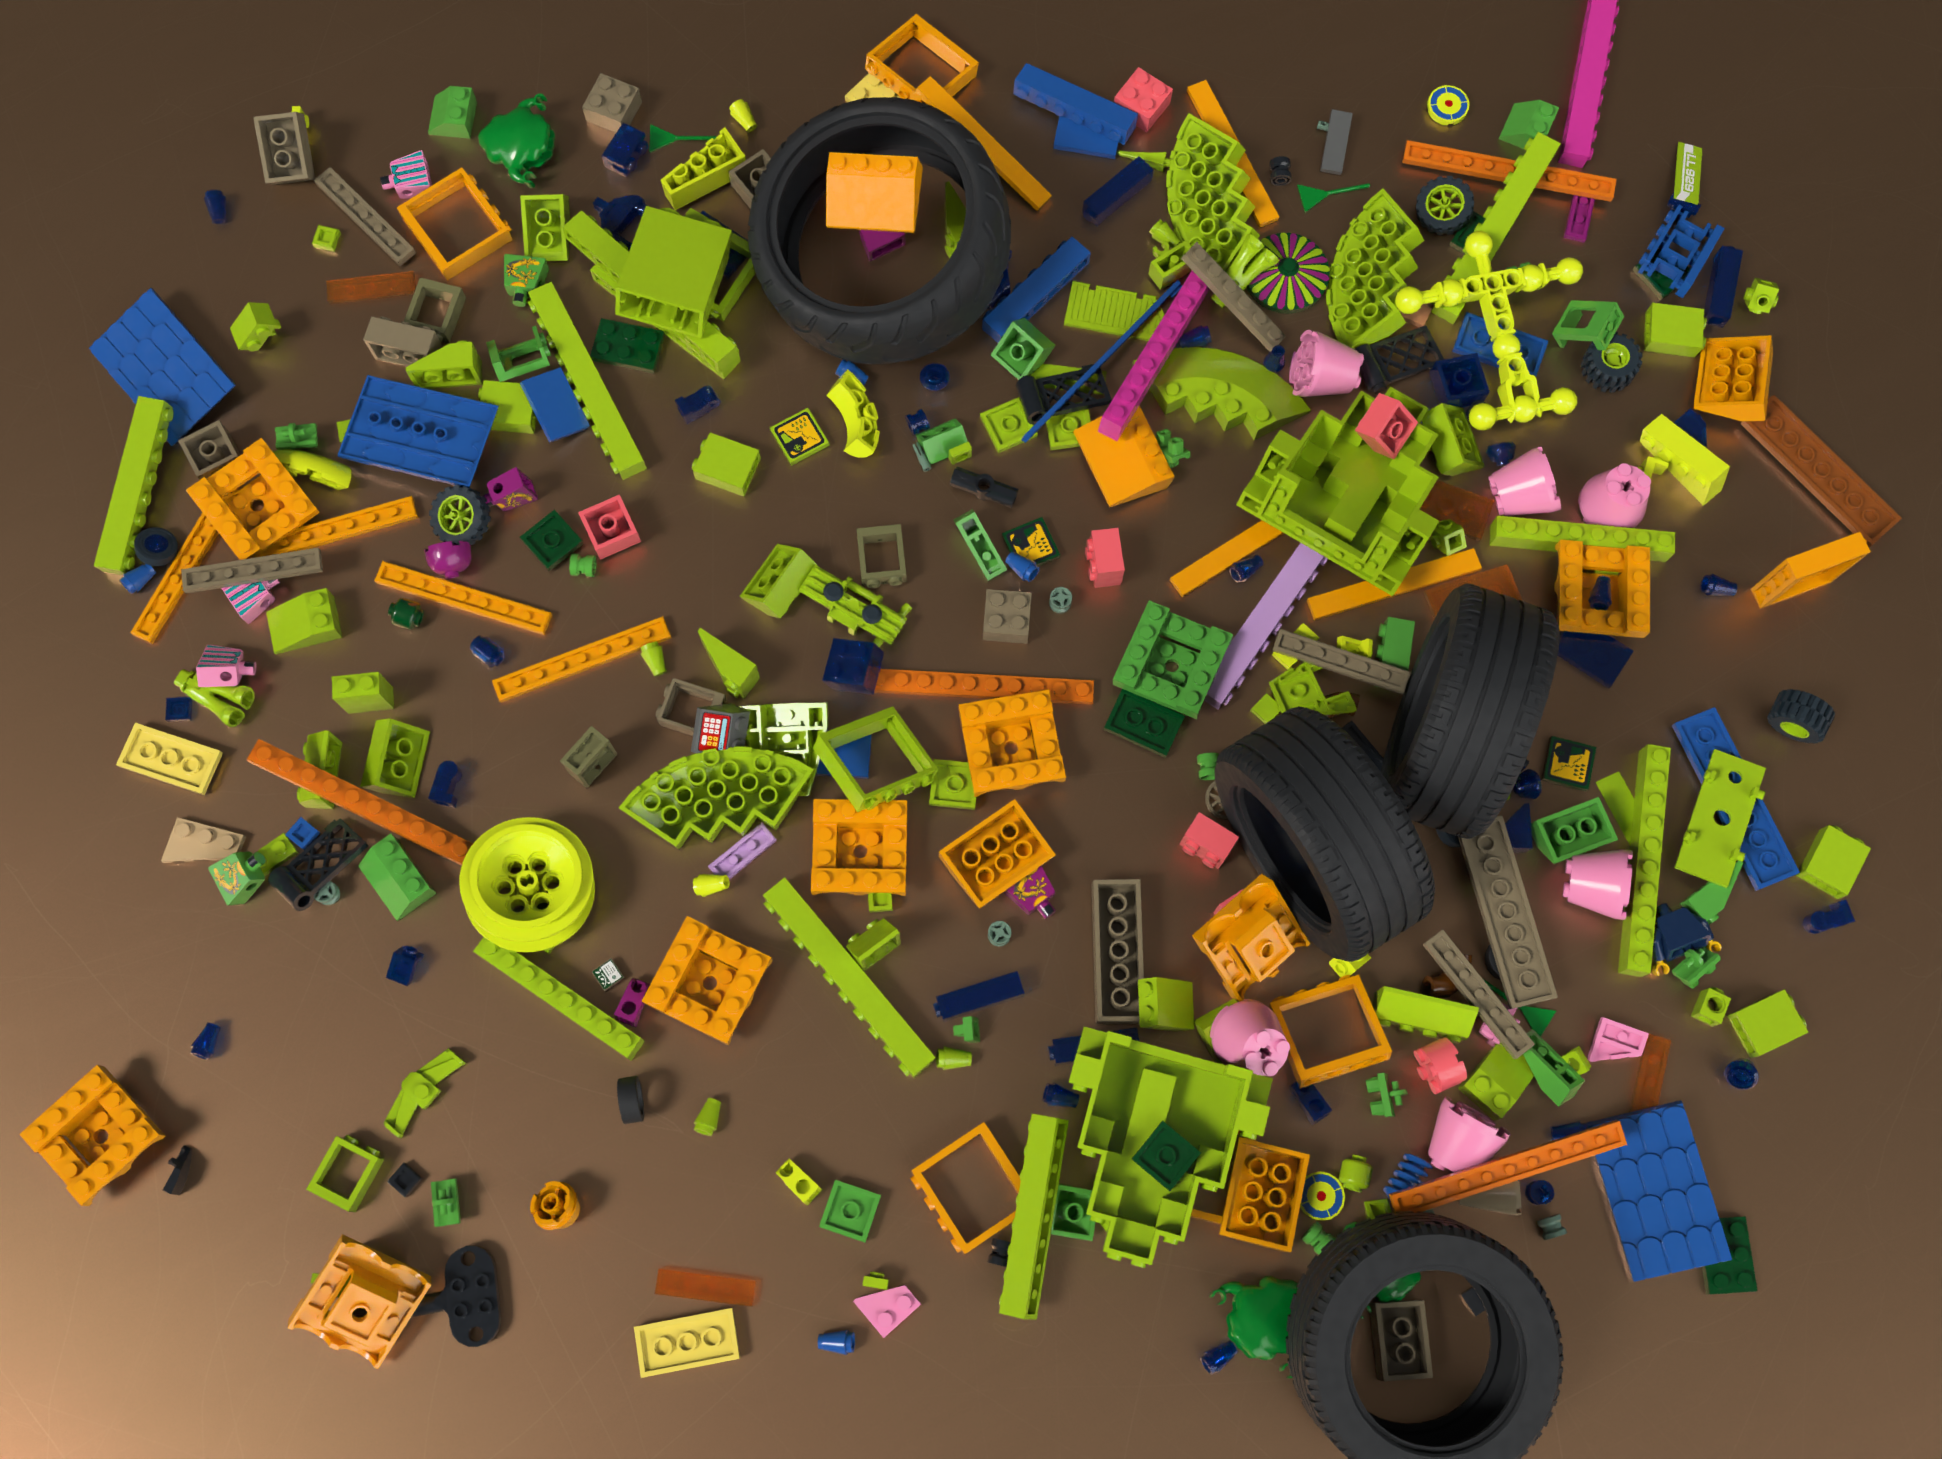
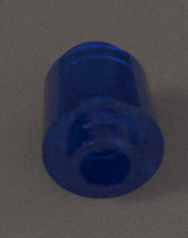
[1666,192,1701,219]
[470,635,504,667]

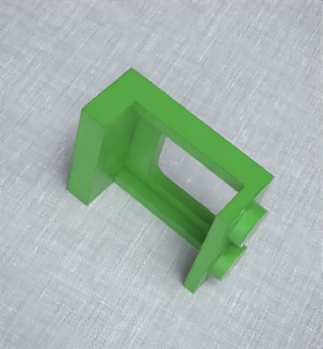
[1552,300,1624,350]
[486,326,551,382]

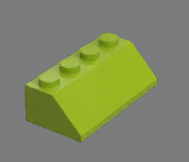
[1372,986,1479,1043]

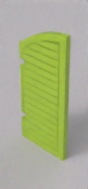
[1064,281,1164,341]

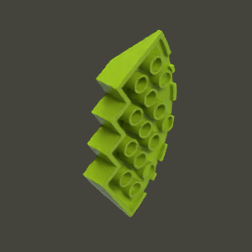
[1166,113,1260,271]
[1326,188,1425,349]
[1133,347,1311,440]
[619,747,814,850]

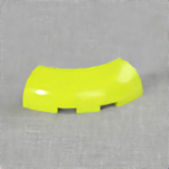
[826,369,880,458]
[272,449,351,490]

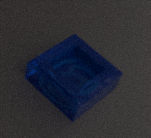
[165,697,192,722]

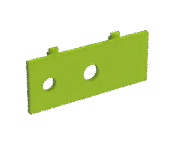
[1674,749,1766,888]

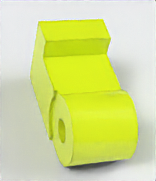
[775,1158,823,1206]

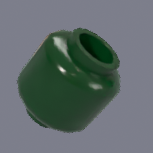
[388,598,424,630]

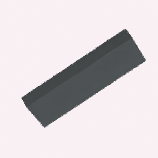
[1320,109,1353,175]

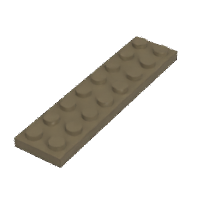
[1458,816,1558,1009]

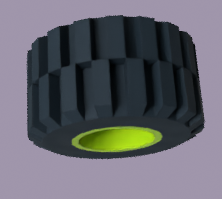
[1581,332,1643,393]
[1767,689,1835,744]

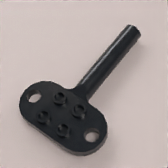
[353,1246,501,1347]

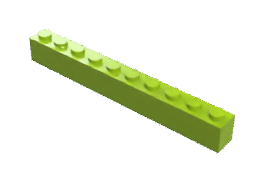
[1431,132,1561,324]
[563,210,737,373]
[528,281,647,480]
[1618,744,1671,977]
[763,877,936,1078]

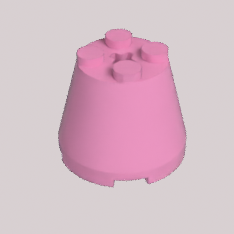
[1289,330,1364,397]
[1488,446,1561,516]
[1578,463,1651,528]
[1563,849,1633,920]
[1210,999,1290,1076]
[1428,1096,1511,1172]

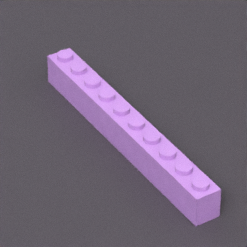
[1204,543,1328,710]

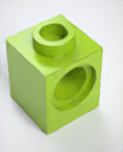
[1691,987,1731,1027]

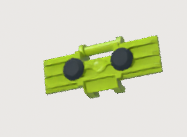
[798,565,907,645]

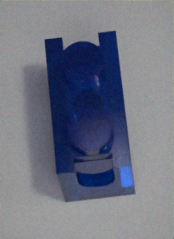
[601,123,648,178]

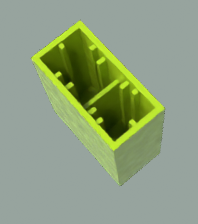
[615,206,732,339]

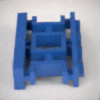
[1638,204,1725,298]

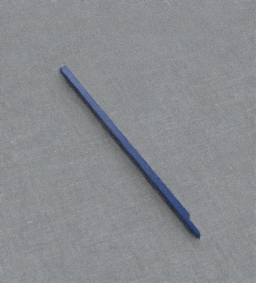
[1021,280,1182,443]

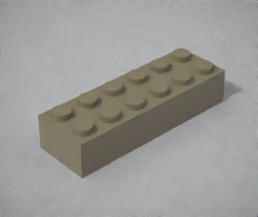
[1091,879,1144,1025]

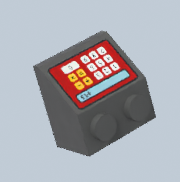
[691,703,750,753]

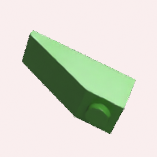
[954,509,1007,581]
[1680,861,1743,925]
[1523,1029,1585,1107]

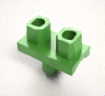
[275,423,318,450]
[1156,429,1190,468]
[1672,947,1721,989]
[1366,1073,1408,1118]
[431,1178,461,1227]

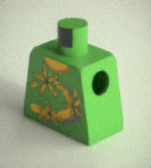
[504,254,549,307]
[208,851,266,906]

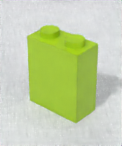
[1644,303,1707,357]
[478,380,537,434]
[692,432,761,496]
[332,672,394,714]
[1796,825,1871,899]
[1138,977,1194,1032]
[1727,989,1809,1058]

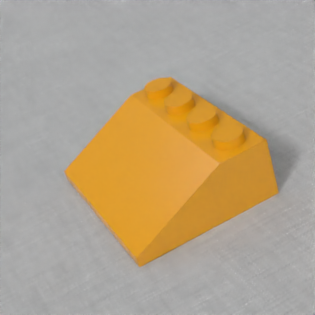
[826,152,923,233]
[1694,335,1773,421]
[1073,405,1175,507]
[939,799,1056,909]
[1219,1137,1310,1252]

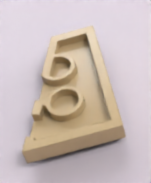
[161,817,246,863]

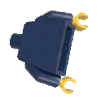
[1652,903,1722,976]

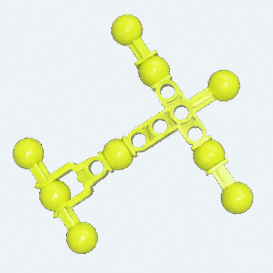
[1395,231,1583,431]

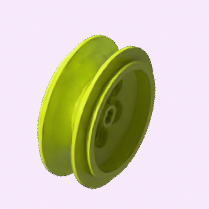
[459,817,595,952]

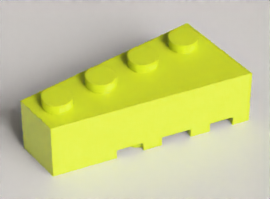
[661,127,746,210]
[1640,414,1730,506]

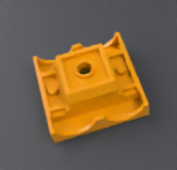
[186,438,320,560]
[1554,540,1650,638]
[958,689,1066,797]
[811,799,907,896]
[1192,874,1310,1002]
[642,916,773,1046]
[19,1065,166,1206]
[287,1234,432,1369]

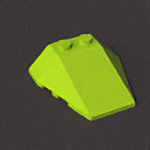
[738,702,829,796]

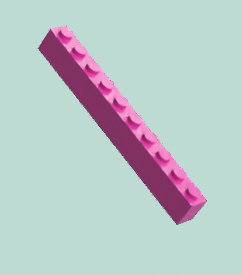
[1558,0,1619,168]
[1098,271,1210,441]

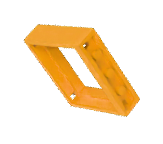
[865,14,979,104]
[396,167,512,281]
[1751,532,1871,609]
[1269,974,1392,1088]
[910,1122,1021,1255]

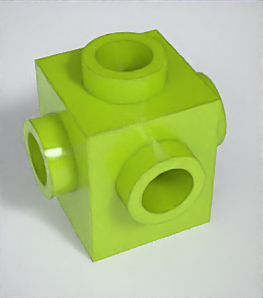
[1744,277,1779,314]
[1430,519,1467,556]

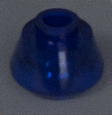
[920,363,950,392]
[1486,442,1516,466]
[1513,769,1542,799]
[1724,1058,1759,1090]

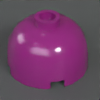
[424,541,472,579]

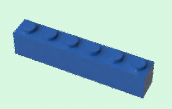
[1013,63,1138,145]
[982,236,1091,343]

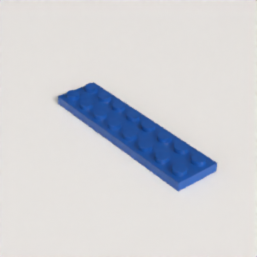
[1672,707,1800,891]

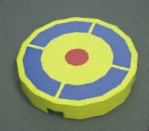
[1427,85,1469,125]
[1300,1171,1345,1221]

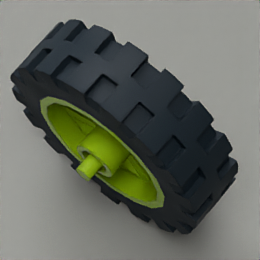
[1416,176,1474,236]
[429,485,491,545]

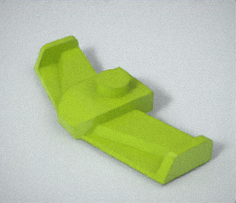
[383,1048,466,1138]

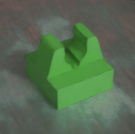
[953,1016,980,1043]

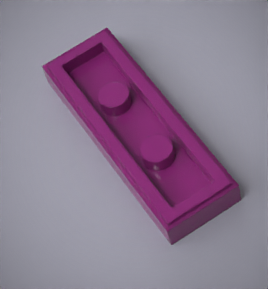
[1564,195,1595,243]

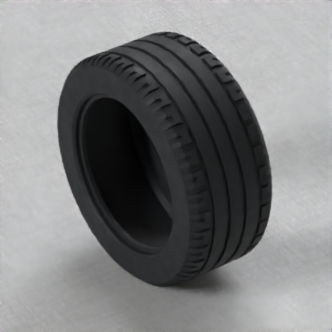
[1381,584,1560,839]
[1214,707,1435,962]
[1286,1211,1564,1459]

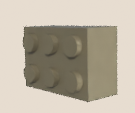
[253,112,315,185]
[363,316,443,366]
[1369,1300,1433,1381]

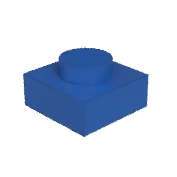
[285,817,320,850]

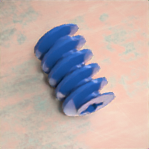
[1383,1153,1433,1198]

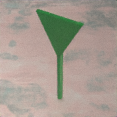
[649,124,717,153]
[1297,183,1371,213]
[1482,978,1556,1037]

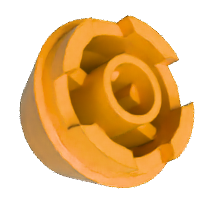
[530,1181,580,1230]

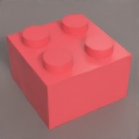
[1114,67,1173,133]
[1355,393,1418,459]
[578,494,641,560]
[1085,528,1125,588]
[1179,812,1239,869]

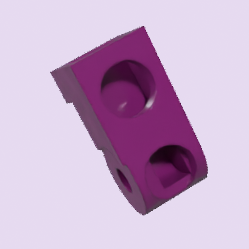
[614,978,650,1028]

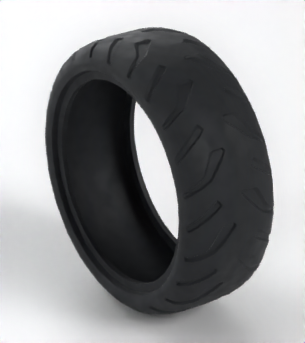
[748,97,1011,365]

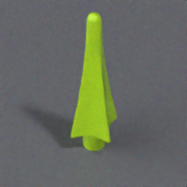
[1117,150,1171,172]

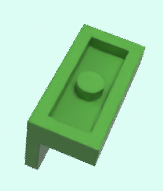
[916,418,968,464]

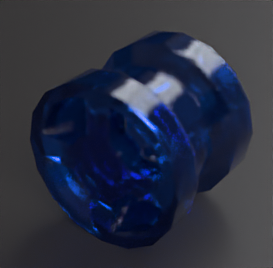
[905,409,930,436]
[1525,1180,1554,1205]

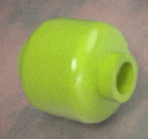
[1339,1155,1373,1193]

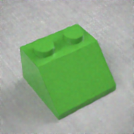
[428,86,477,139]
[1499,100,1559,149]
[991,318,1056,380]
[1051,1183,1096,1241]

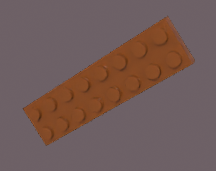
[1741,395,1902,547]

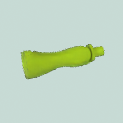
[1210,233,1279,309]
[174,669,255,727]

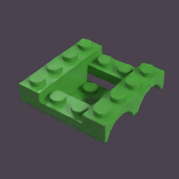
[1113,600,1233,719]

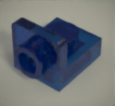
[386,946,424,986]

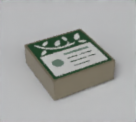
[592,958,625,992]

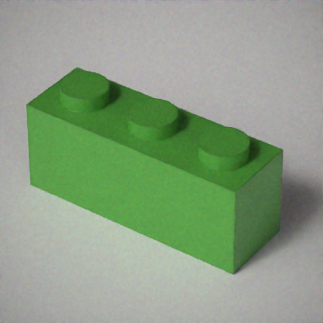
[1375,617,1415,688]

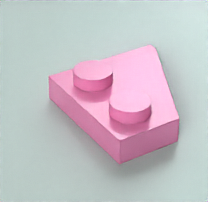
[1587,1017,1649,1062]
[853,1285,921,1338]

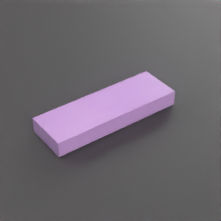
[708,822,777,880]

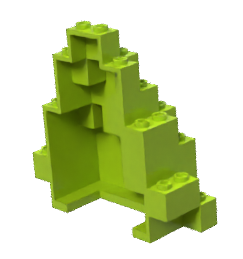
[1236,386,1439,596]
[1069,1026,1273,1268]

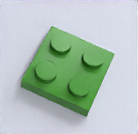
[819,1180,881,1243]

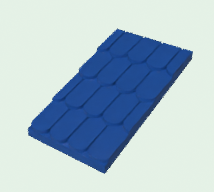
[89,288,236,446]
[337,375,499,488]
[1585,1100,1732,1282]

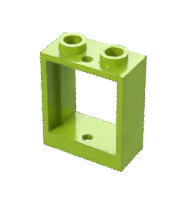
[306,1134,385,1212]

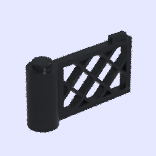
[1355,325,1445,394]
[1016,364,1112,424]
[268,818,369,911]

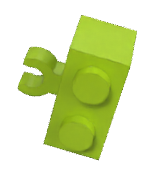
[1148,240,1192,290]
[230,302,281,351]

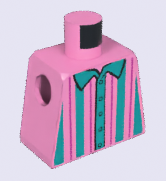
[380,150,432,199]
[221,579,280,624]
[196,645,256,687]

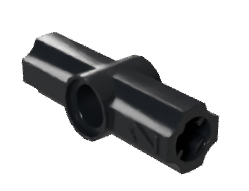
[950,467,1019,508]

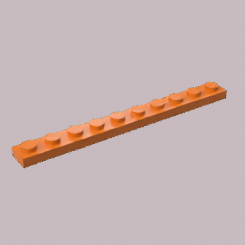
[1402,140,1616,202]
[866,668,1094,705]
[247,739,473,865]
[1389,1120,1627,1213]

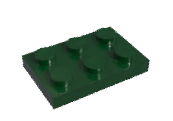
[590,318,665,374]
[1103,689,1185,758]
[1702,1216,1758,1295]

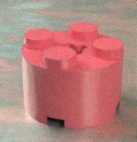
[1413,1037,1467,1095]

